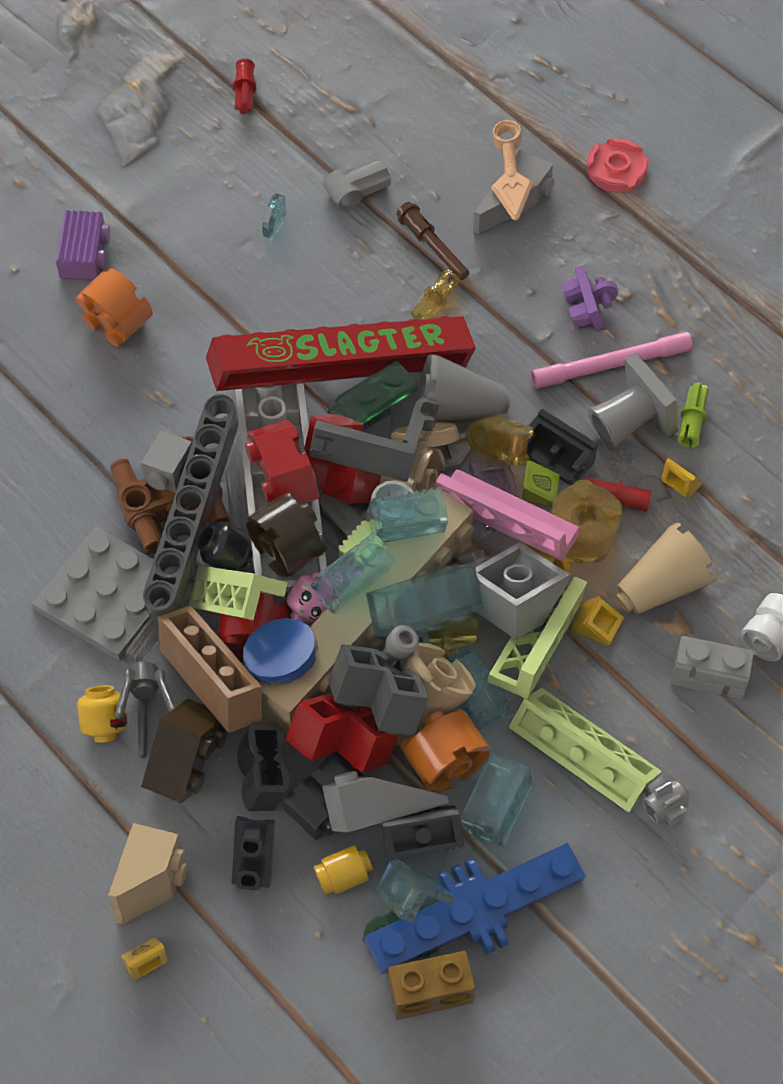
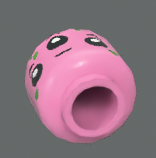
[286,571,339,626]

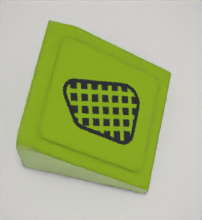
[522,461,560,506]

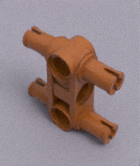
[110,436,230,554]

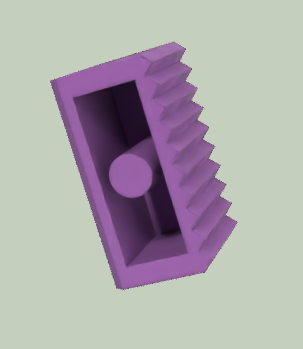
[56,209,110,280]

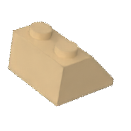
[108,823,188,925]

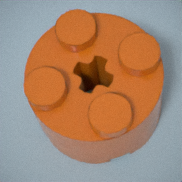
[74,268,153,348]
[400,709,491,793]

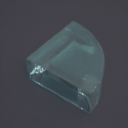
[262,193,286,239]

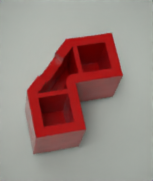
[304,414,381,504]
[245,420,320,505]
[286,694,399,773]

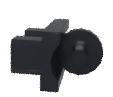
[231,816,275,890]

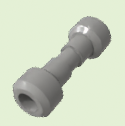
[382,625,419,668]

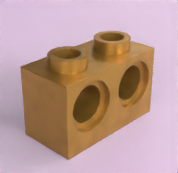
[388,950,475,1020]

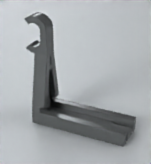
[309,398,440,482]

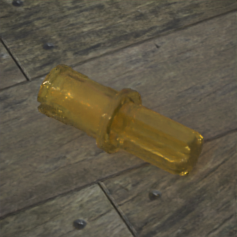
[411,270,460,320]

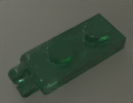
[327,360,417,424]

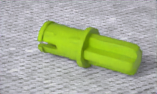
[677,382,709,447]

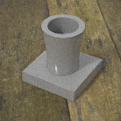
[588,352,678,449]

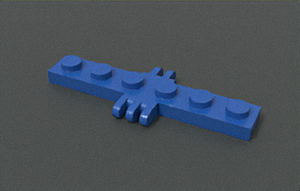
[363,843,586,975]

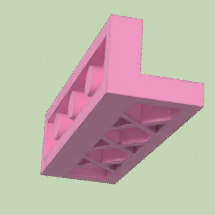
[436,469,580,561]

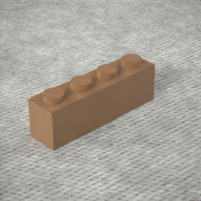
[158,605,262,733]

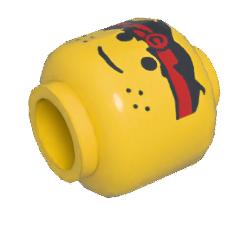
[77,685,128,743]

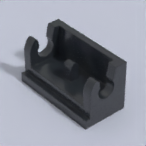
[518,409,598,487]

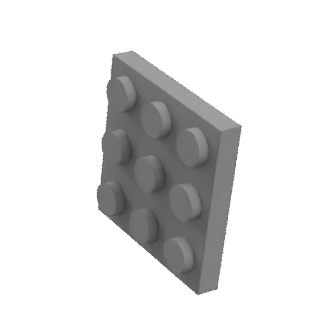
[32,526,176,661]

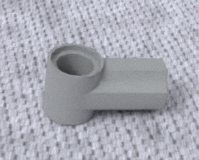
[323,161,391,211]
[318,493,367,545]

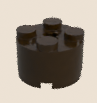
[246,492,330,579]

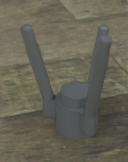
[115,661,175,758]

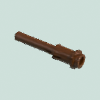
[397,202,470,280]

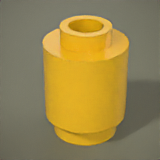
[313,845,373,895]

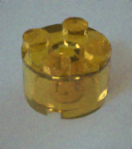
[551,480,622,564]

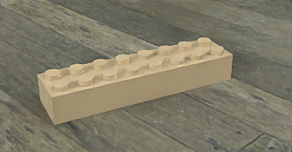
[259,487,474,740]

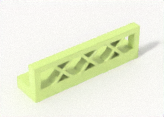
[188,565,288,620]
[487,576,587,699]
[508,688,662,813]

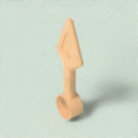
[491,120,533,220]

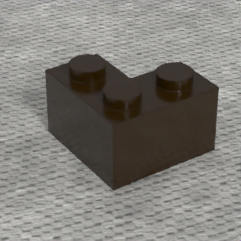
[141,698,228,803]

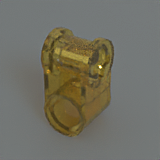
[466,414,533,466]

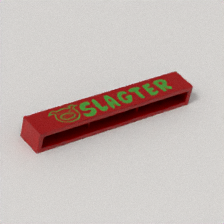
[206,316,476,391]

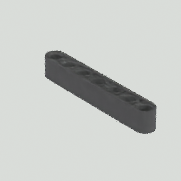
[143,394,238,624]

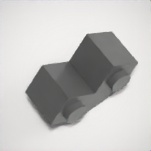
[328,644,429,735]

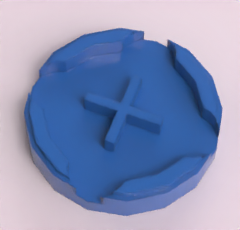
[243,618,318,685]

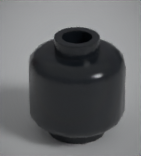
[198,521,252,571]

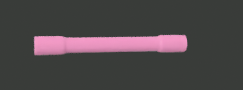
[531,332,693,389]

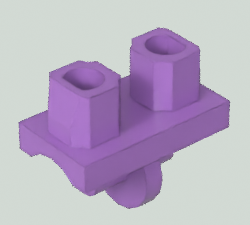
[561,265,618,331]

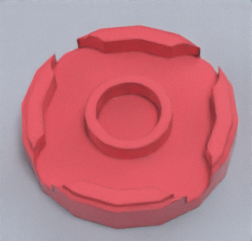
[586,138,649,193]

